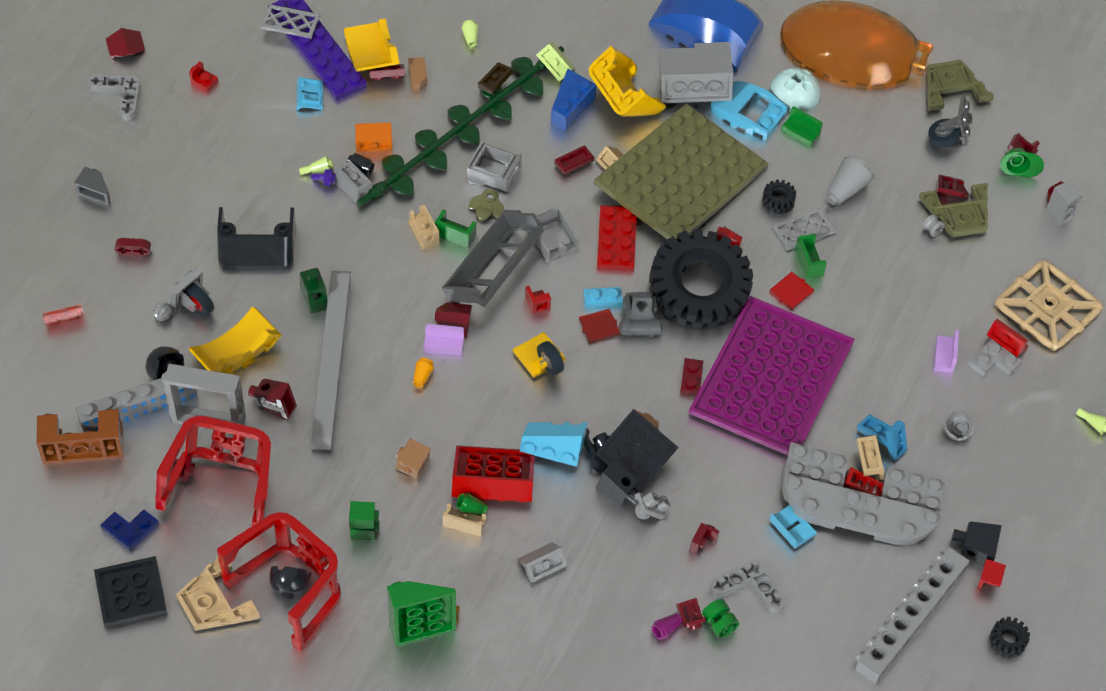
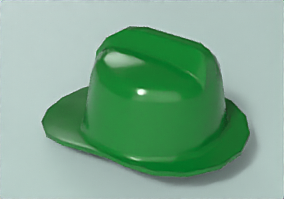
[1000,148,1044,177]

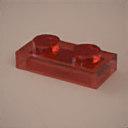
[43,304,83,325]

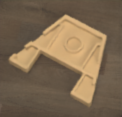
[176,556,261,631]

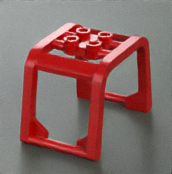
[155,416,271,527]
[217,512,341,651]

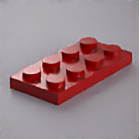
[597,205,636,271]

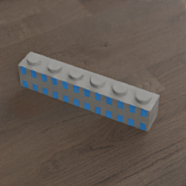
[75,378,198,432]

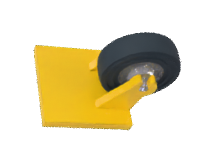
[512,332,566,378]

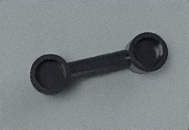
[584,428,606,475]

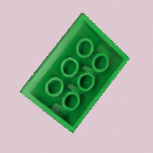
[387,581,456,646]

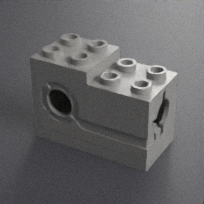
[659,42,733,103]

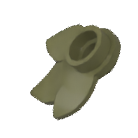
[468,189,504,222]

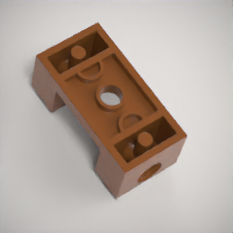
[36,409,124,464]

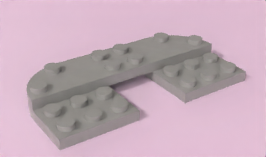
[782,442,945,546]

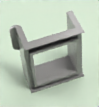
[466,141,522,192]

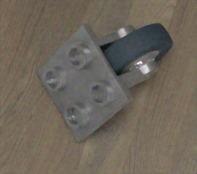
[928,94,972,148]

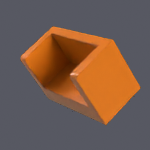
[355,123,392,152]

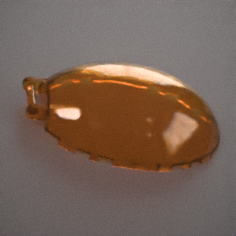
[780,0,933,89]

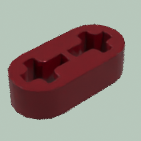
[114,238,151,256]

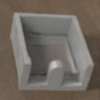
[528,207,580,263]

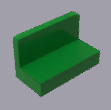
[781,106,823,147]

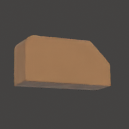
[408,57,427,91]

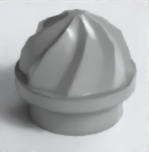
[153,302,173,322]

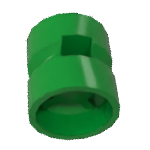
[702,599,740,638]

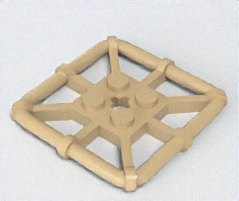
[995,260,1103,351]

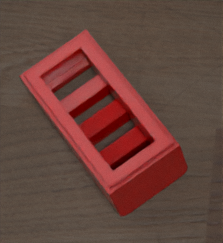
[843,467,883,497]

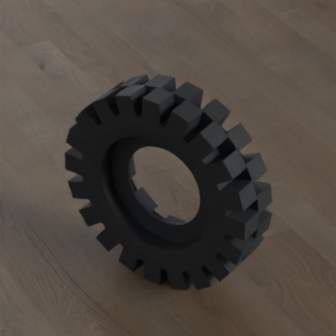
[649,230,753,329]

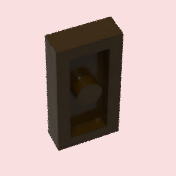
[478,62,513,95]

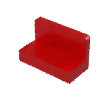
[987,319,1029,357]

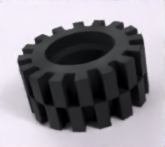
[762,179,796,214]
[989,617,1030,658]

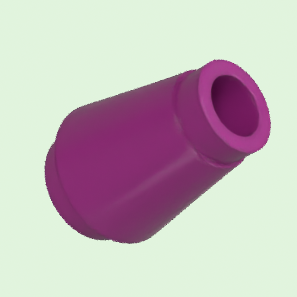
[651,613,682,640]

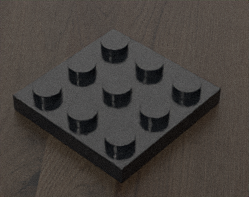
[595,409,679,493]
[94,556,167,628]

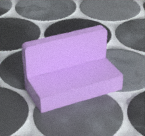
[423,324,464,356]
[934,330,959,373]

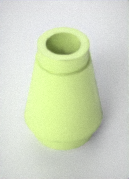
[461,20,478,47]

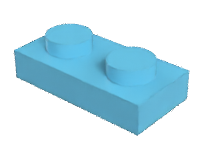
[583,287,623,309]

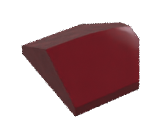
[106,28,145,58]
[936,174,969,199]
[435,302,472,338]

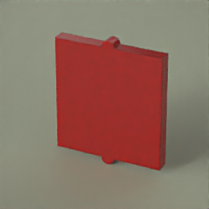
[769,271,814,310]

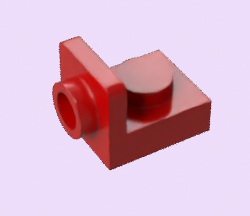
[189,61,219,93]

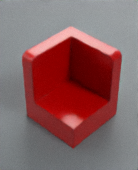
[525,286,551,314]
[977,559,1006,589]

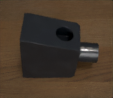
[595,459,639,505]
[951,521,1002,565]

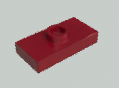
[554,145,595,175]

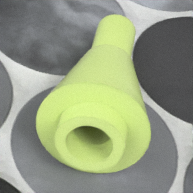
[299,156,334,175]
[1076,408,1106,435]

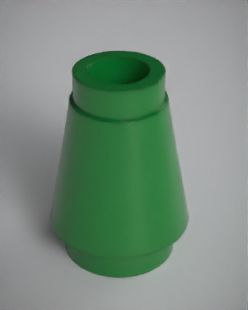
[456,493,488,515]

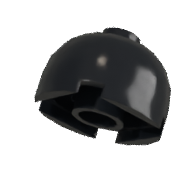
[145,346,184,381]
[269,566,312,599]

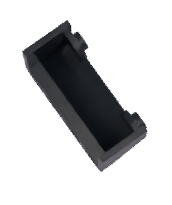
[217,207,296,270]

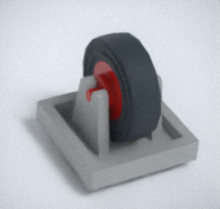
[170,267,214,316]

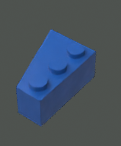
[551,69,597,131]

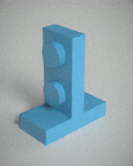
[857,414,908,461]

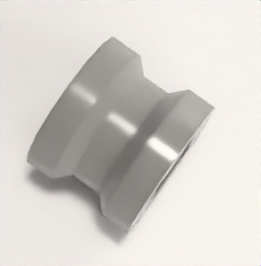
[922,214,945,237]

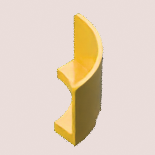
[344,18,400,72]
[189,307,282,375]

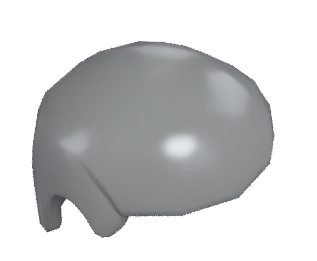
[944,411,975,441]

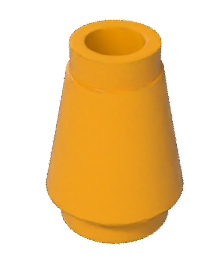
[412,357,434,388]

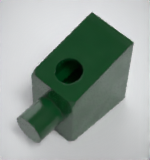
[300,268,328,314]

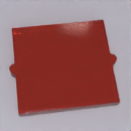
[579,309,621,344]

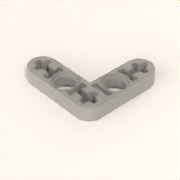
[88,74,141,121]
[710,560,785,614]

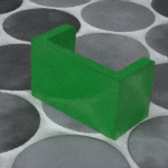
[435,209,477,248]
[795,234,827,279]

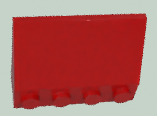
[451,445,535,503]

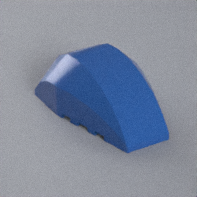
[649,0,764,73]

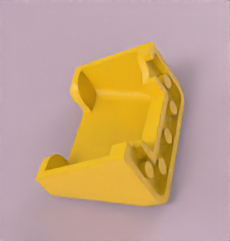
[589,46,666,117]

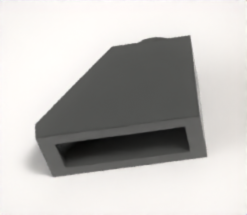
[74,167,111,205]

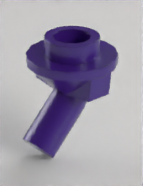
[311,169,335,187]

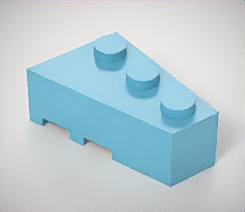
[520,422,588,467]

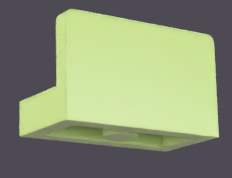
[537,41,575,82]

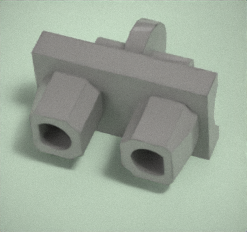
[634,491,671,520]

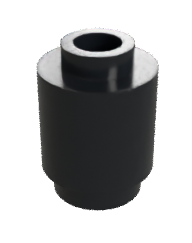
[346,153,375,176]

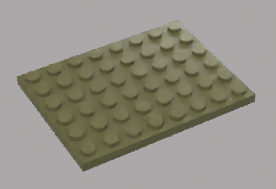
[593,103,769,239]

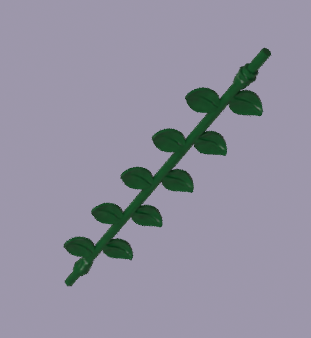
[356,46,564,207]

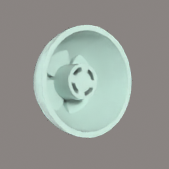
[769,67,821,113]

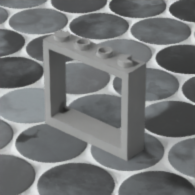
[162,364,246,430]

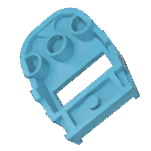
[711,81,788,140]

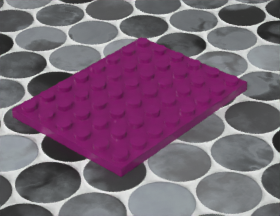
[689,296,855,456]

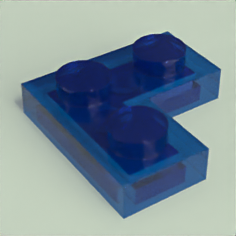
[100,509,159,552]

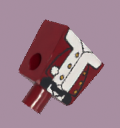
[248,379,297,420]

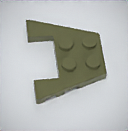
[927,59,994,111]
[919,183,988,238]

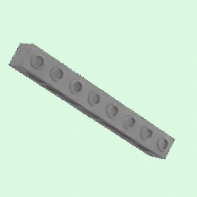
[855,547,970,685]

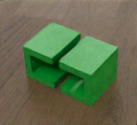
[349,501,380,540]

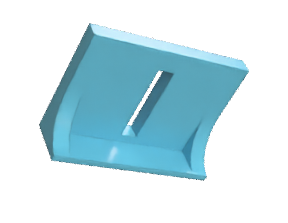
[296,77,323,111]
[769,505,817,549]

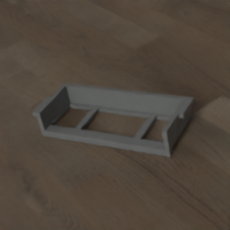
[442,210,544,307]

